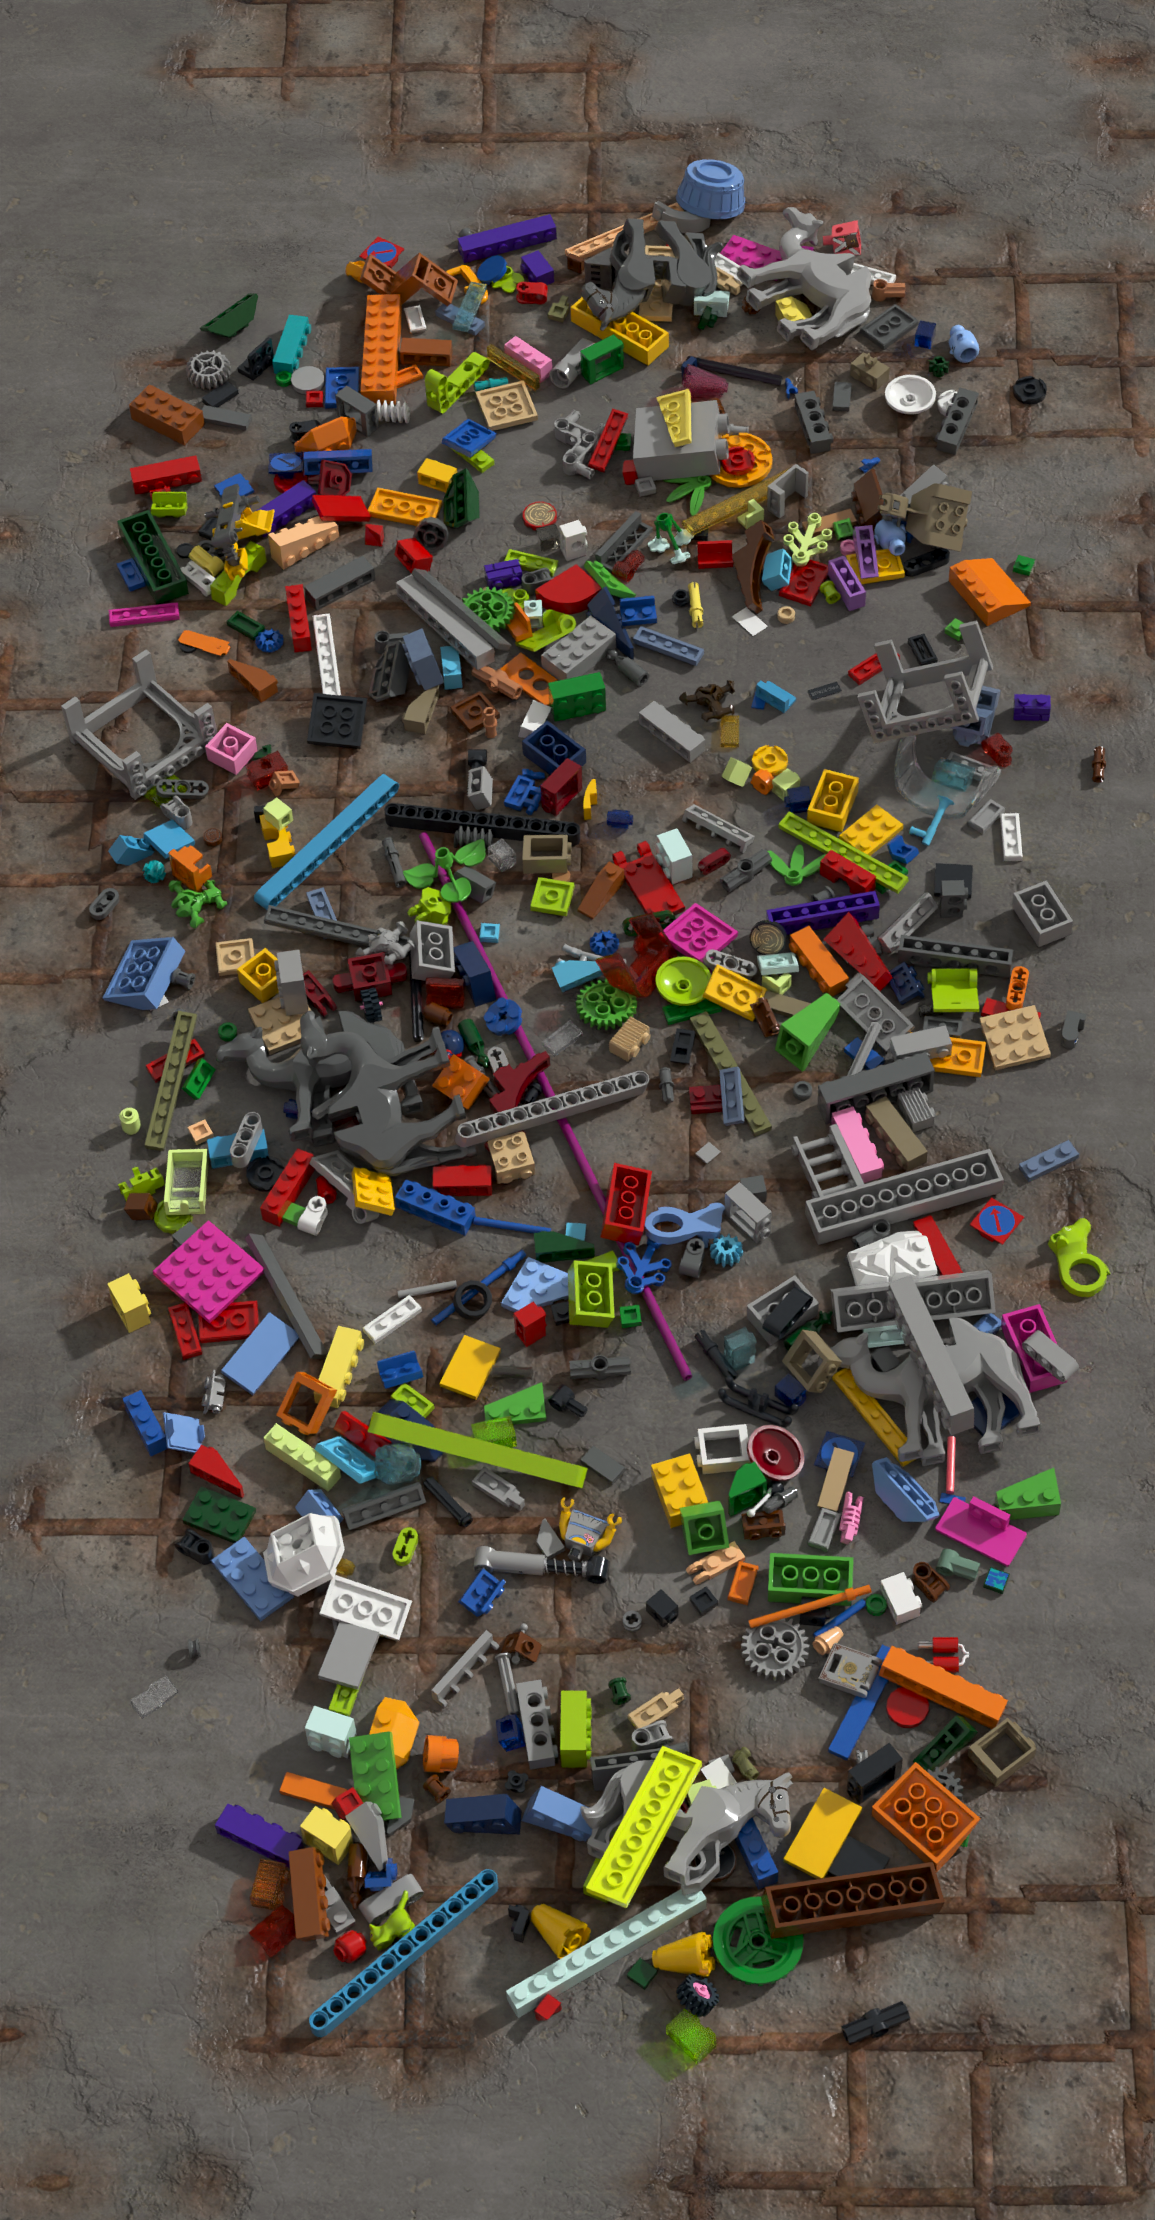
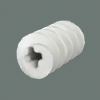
[376,400,410,423]

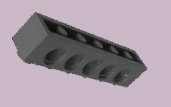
[898,935,1013,978]

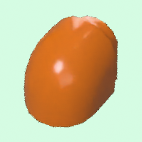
[750,769,774,795]

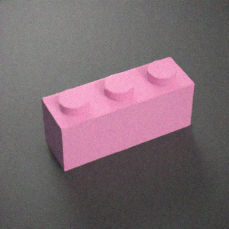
[504,336,552,383]

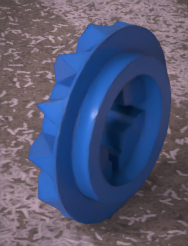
[255,628,284,652]
[590,930,619,956]

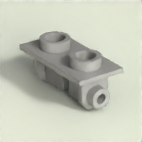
[202,1370,226,1414]

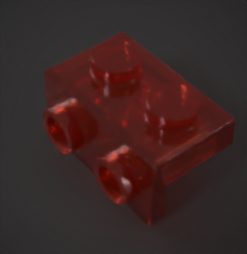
[426,978,465,1008]
[249,1905,296,1958]

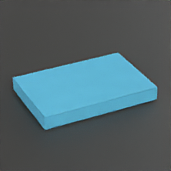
[315,1436,385,1484]

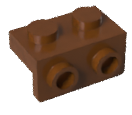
[741,1510,786,1540]

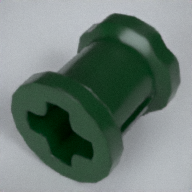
[608,1677,631,1705]

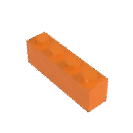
[789,926,849,997]

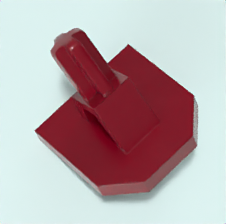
[307,460,352,496]

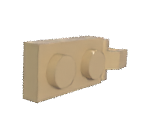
[716,267,740,295]
[628,1688,684,1729]

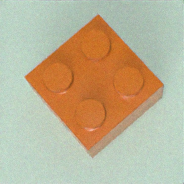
[432,1054,490,1110]

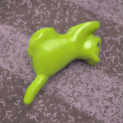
[369,1890,415,1951]

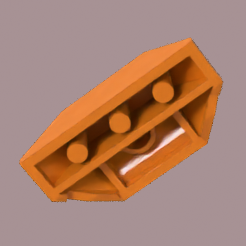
[294,417,357,459]

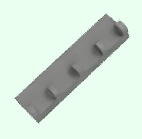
[682,804,755,853]
[878,892,938,954]
[431,1630,499,1707]

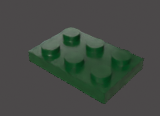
[183,1486,256,1543]

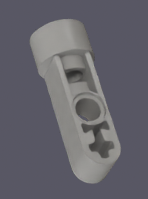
[549,338,595,389]

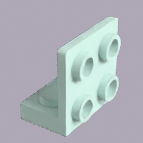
[694,290,730,317]

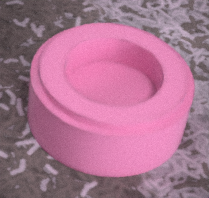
[840,539,856,556]

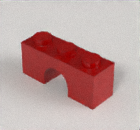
[820,850,876,895]

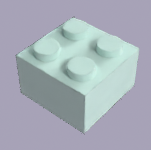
[655,828,692,884]
[305,1706,357,1758]

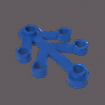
[616,1238,672,1294]

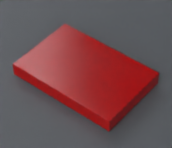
[311,495,371,522]
[779,559,828,607]
[198,1300,259,1343]

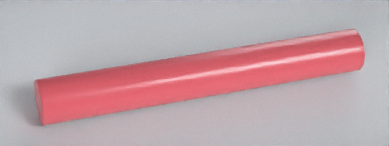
[946,1436,956,1494]

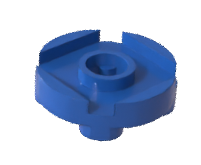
[484,997,522,1036]

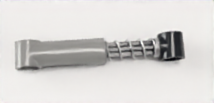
[473,1546,609,1584]

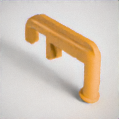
[446,265,488,306]

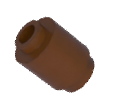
[423,1002,453,1026]

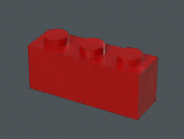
[433,1165,492,1196]

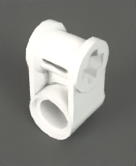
[297,1196,328,1236]

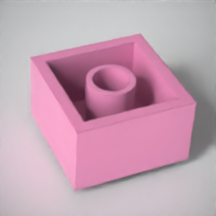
[205,723,257,775]

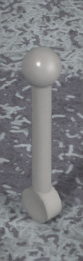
[512,1623,528,1665]

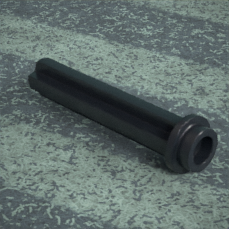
[423,1477,473,1528]

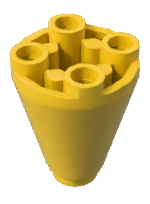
[652,1932,715,1977]

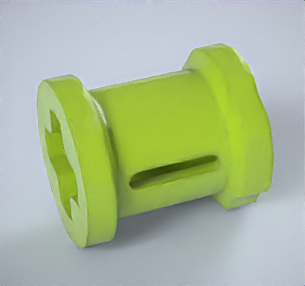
[819,581,841,604]

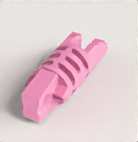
[839,1492,864,1545]

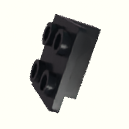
[237,337,274,381]

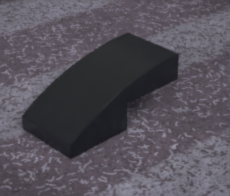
[670,1028,695,1065]

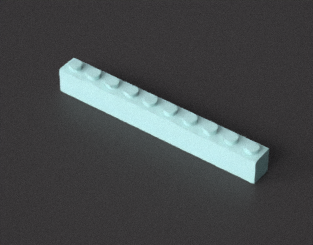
[506,1889,707,2018]

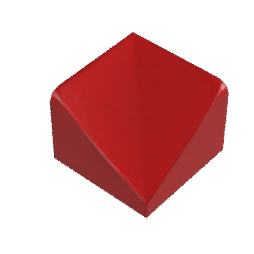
[622,460,638,485]
[365,524,384,547]
[535,1994,562,2021]

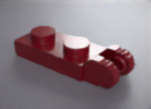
[303,970,337,1017]

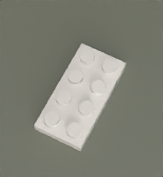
[319,1575,412,1641]

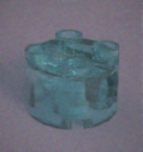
[374,1442,421,1485]

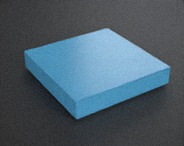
[143,819,195,859]

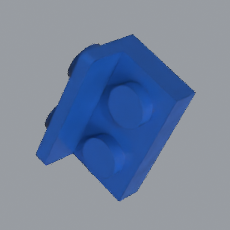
[620,596,657,626]
[377,1351,424,1389]

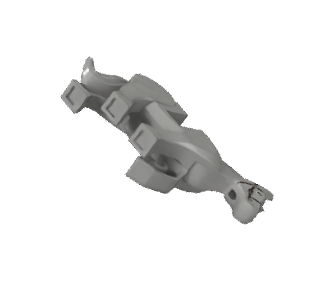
[580,1760,793,1896]

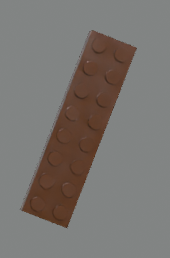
[761,1862,945,1939]

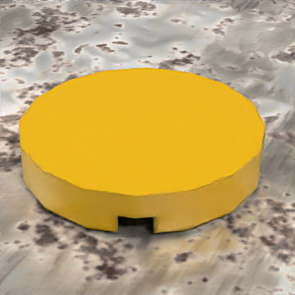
[752,745,788,777]

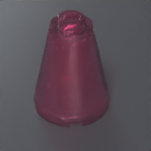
[681,364,728,398]

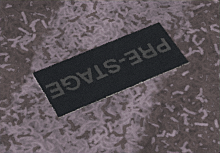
[808,681,842,700]

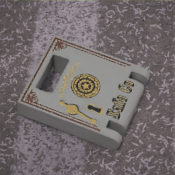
[819,1643,882,1698]

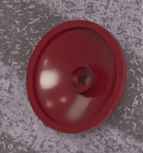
[747,1425,804,1481]

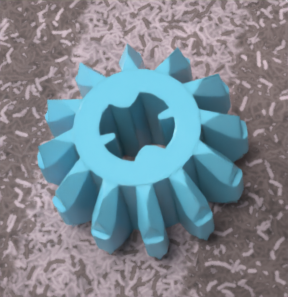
[710,1234,743,1268]

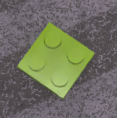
[530,877,575,916]

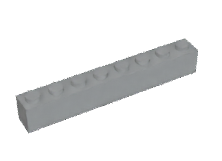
[396,574,495,670]

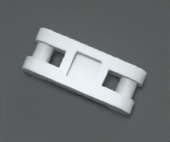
[180,560,215,597]

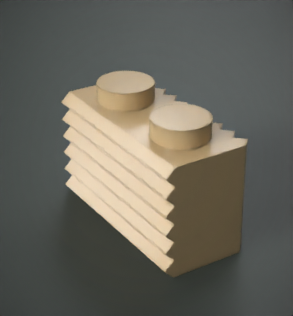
[609,1017,651,1062]

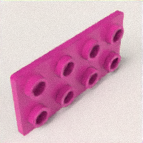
[935,1496,1027,1567]

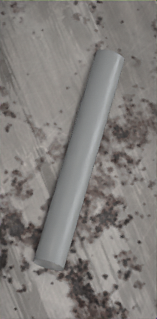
[397,1280,457,1299]

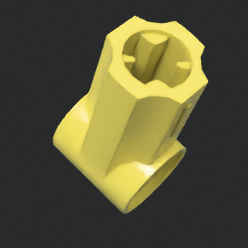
[189,545,224,577]

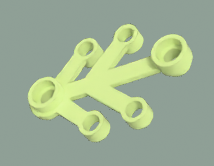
[783,513,832,566]

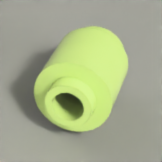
[119,1108,141,1135]

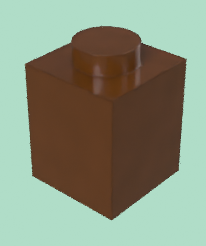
[124,1193,158,1220]

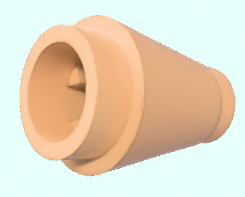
[813,1626,843,1655]

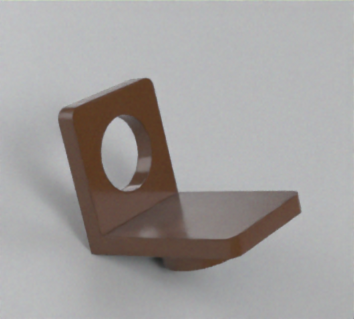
[501,1631,542,1663]

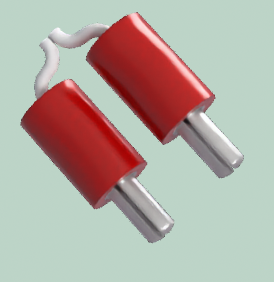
[918,1637,969,1673]

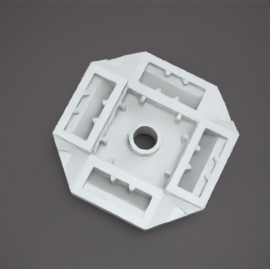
[263,1513,345,1597]

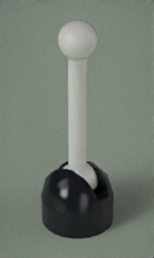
[747,1480,784,1517]

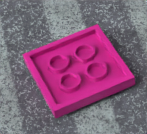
[659,903,738,964]

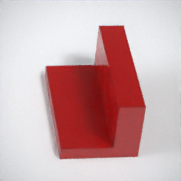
[697,540,733,569]

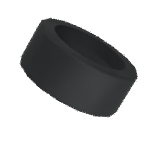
[453,1280,492,1320]

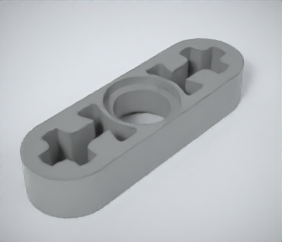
[703,949,757,980]

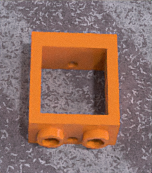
[276,1372,337,1435]

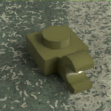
[547,295,569,323]

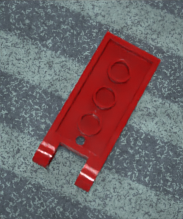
[612,841,685,924]

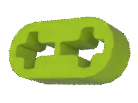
[393,1527,418,1566]

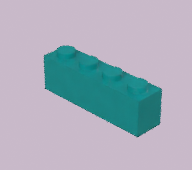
[272,314,311,374]

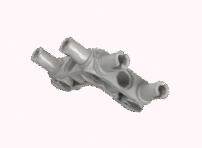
[554,410,614,479]

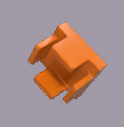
[168,845,212,893]

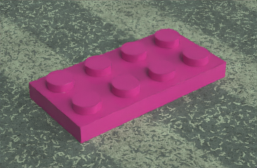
[720,235,783,281]

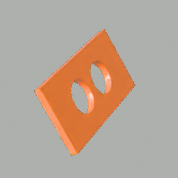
[500,653,559,706]

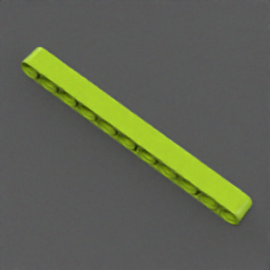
[368,1412,588,1488]

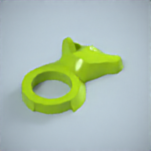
[1048,1218,1111,1297]

